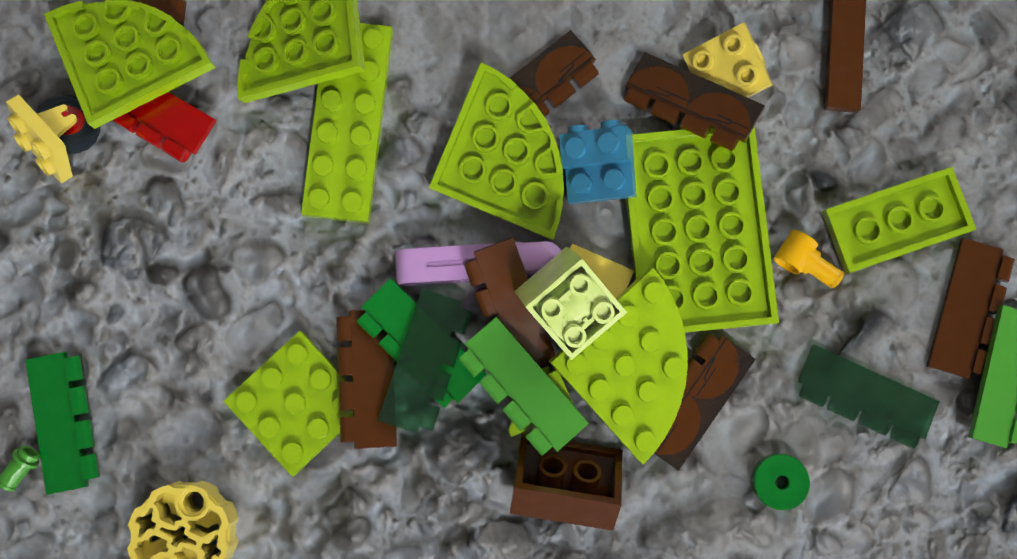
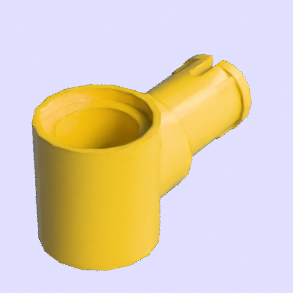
[773,230,844,288]

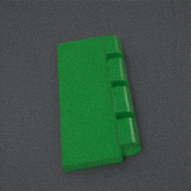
[356,278,487,408]
[25,352,100,495]

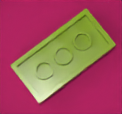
[821,167,977,274]

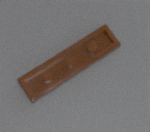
[824,0,866,113]

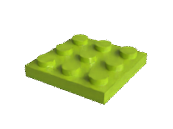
[223,331,353,477]

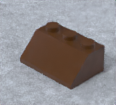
[509,433,623,531]

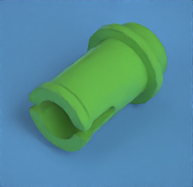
[0,445,40,492]

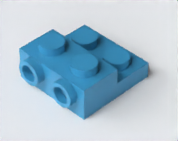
[559,120,636,205]

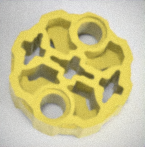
[127,480,239,559]

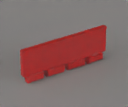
[112,92,217,163]

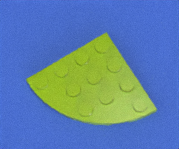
[44,0,216,129]
[237,0,365,103]
[429,62,564,240]
[549,267,688,465]

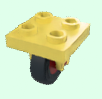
[6,94,101,184]

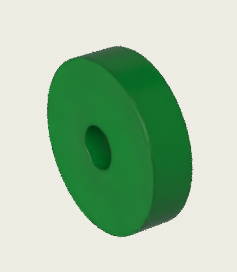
[751,453,810,511]

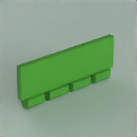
[968,305,1017,448]
[459,317,589,456]

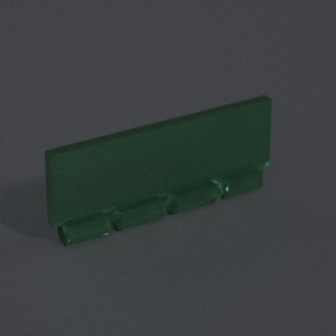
[377,289,472,434]
[797,345,940,449]

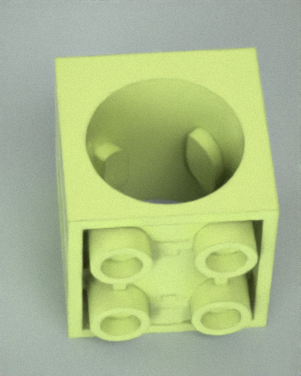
[514,247,627,360]

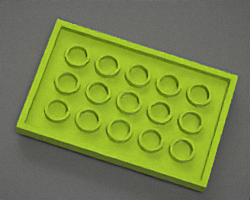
[626,126,779,333]

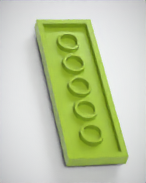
[301,23,394,224]

